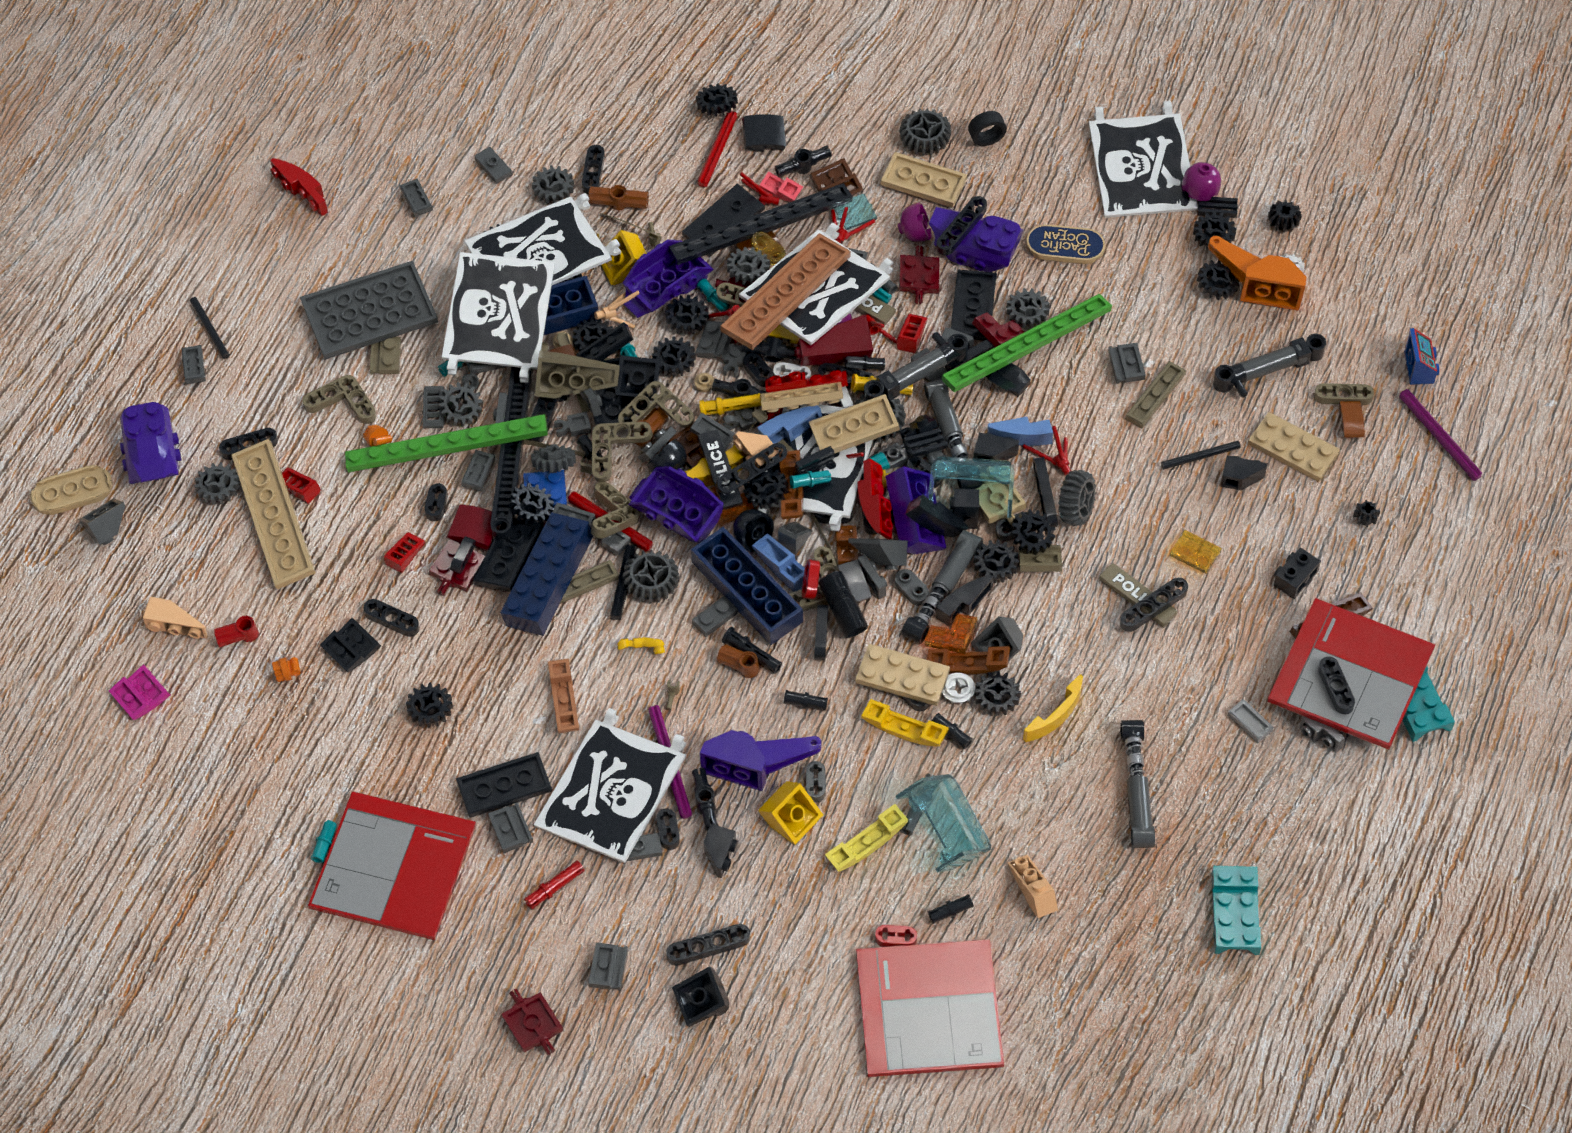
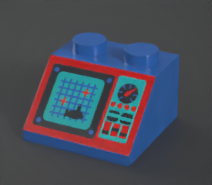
[1404,328,1439,385]

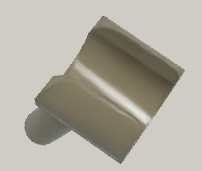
[648,222,661,245]
[666,679,680,710]

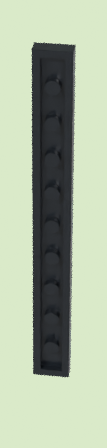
[669,183,853,265]

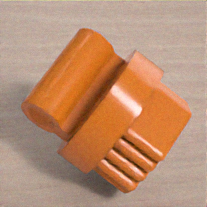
[363,425,392,447]
[272,657,301,682]

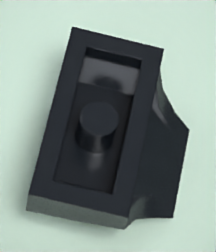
[986,363,1031,397]

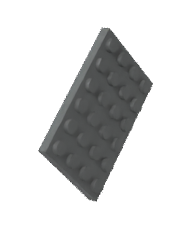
[300,261,438,360]

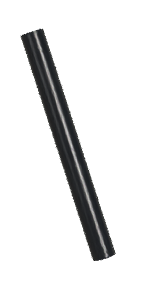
[190,297,230,359]
[1161,441,1241,470]

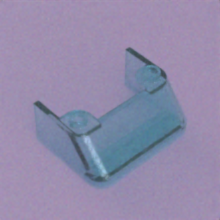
[929,456,1015,518]
[896,774,991,873]

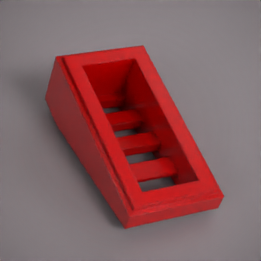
[897,313,928,353]
[282,467,321,504]
[383,532,425,573]

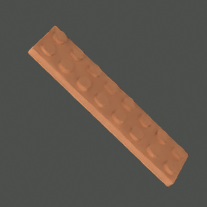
[721,233,851,350]

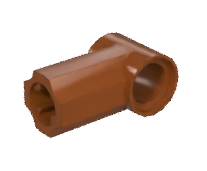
[635,407,669,447]
[717,644,759,678]

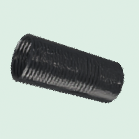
[818,571,869,638]

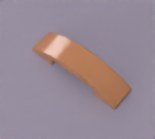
[548,658,579,733]

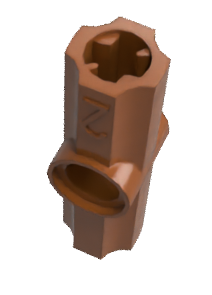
[589,185,649,211]

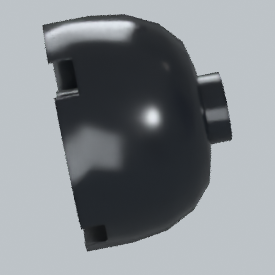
[647,439,687,472]
[732,509,774,552]

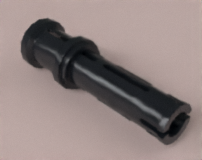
[722,627,782,674]

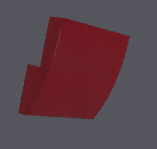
[446,504,493,550]

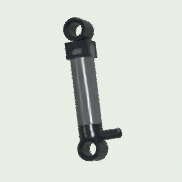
[864,332,968,402]
[1213,333,1326,398]

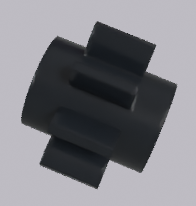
[1353,500,1380,527]

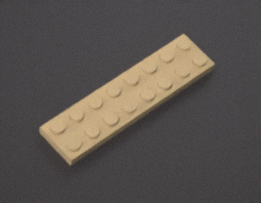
[232,439,316,590]

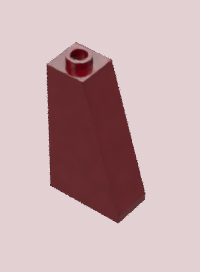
[794,315,873,366]

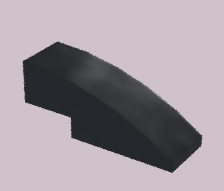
[905,494,969,538]
[936,575,993,627]

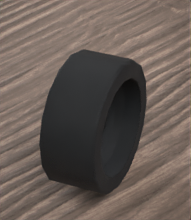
[968,111,1007,146]

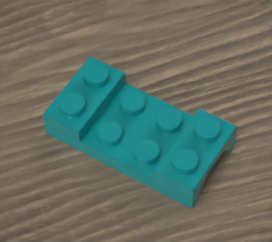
[1402,666,1455,742]
[1211,866,1261,955]

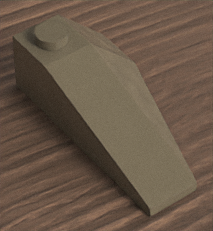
[535,350,620,398]

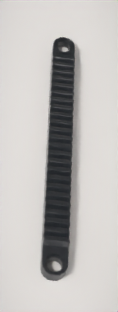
[490,367,533,539]

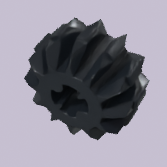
[1268,199,1302,232]

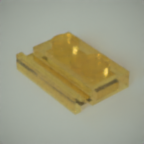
[1170,530,1222,574]

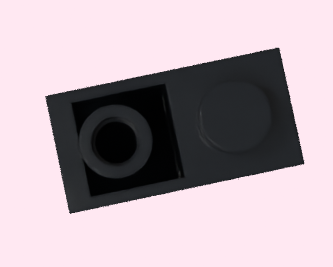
[973,432,1019,467]
[1220,455,1268,491]
[704,824,739,878]

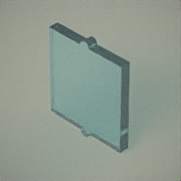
[834,194,877,230]

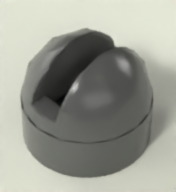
[461,374,479,389]

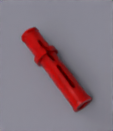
[524,860,585,910]

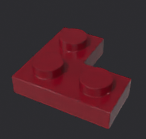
[972,312,1024,347]

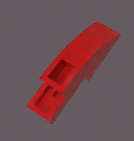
[270,158,328,216]
[765,370,848,393]
[857,459,893,539]

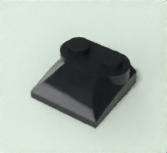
[616,355,661,399]
[672,966,730,1027]

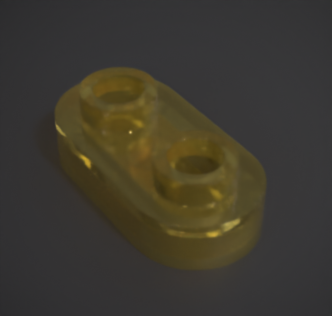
[751,232,786,266]

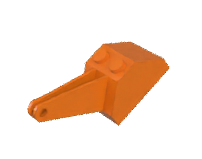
[1208,236,1307,311]

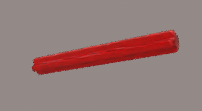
[697,111,737,188]
[568,491,653,552]

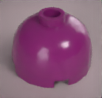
[1181,162,1221,201]
[897,202,932,242]

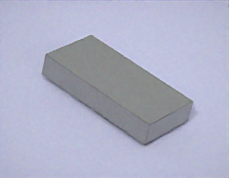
[1227,699,1274,743]

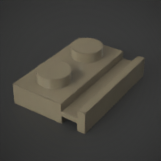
[370,337,401,375]
[1019,545,1062,572]

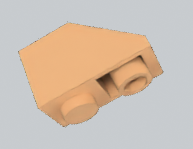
[733,431,779,468]

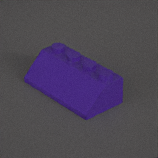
[885,466,946,555]

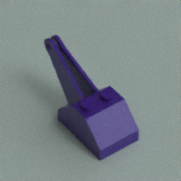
[700,730,822,791]

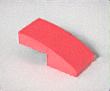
[759,171,803,202]

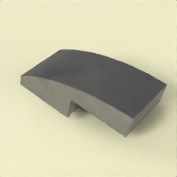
[880,442,926,469]
[837,560,872,602]
[1300,716,1345,753]

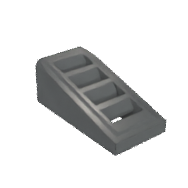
[423,386,444,428]

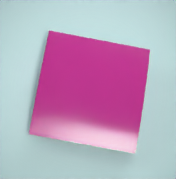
[109,664,171,720]

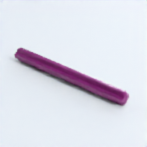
[1399,389,1482,481]
[648,705,692,819]

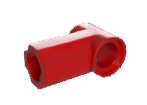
[214,615,259,647]

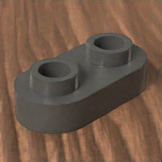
[895,569,929,605]

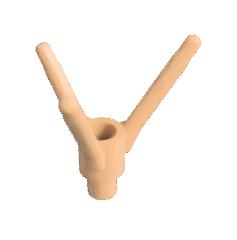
[594,291,639,329]

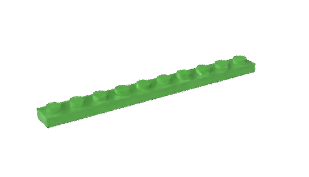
[942,294,1112,393]
[345,414,548,472]

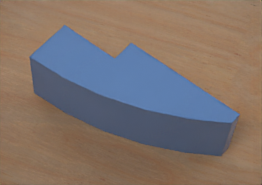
[757,405,822,444]
[987,417,1053,446]
[752,533,805,592]

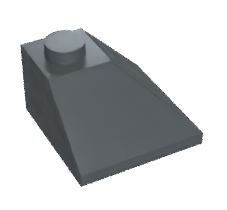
[78,498,125,545]
[848,538,908,570]
[971,616,1023,676]

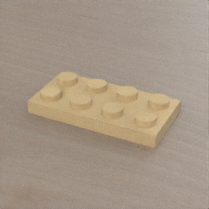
[881,152,967,208]
[761,382,843,412]
[809,394,900,454]
[1248,412,1340,482]
[856,644,950,706]

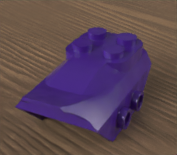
[929,207,1024,272]
[623,239,714,318]
[120,402,182,484]
[628,466,724,543]

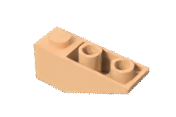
[143,597,208,639]
[1007,855,1058,918]

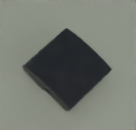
[742,114,786,152]
[320,618,381,672]

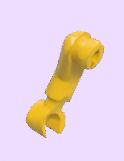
[617,637,665,654]

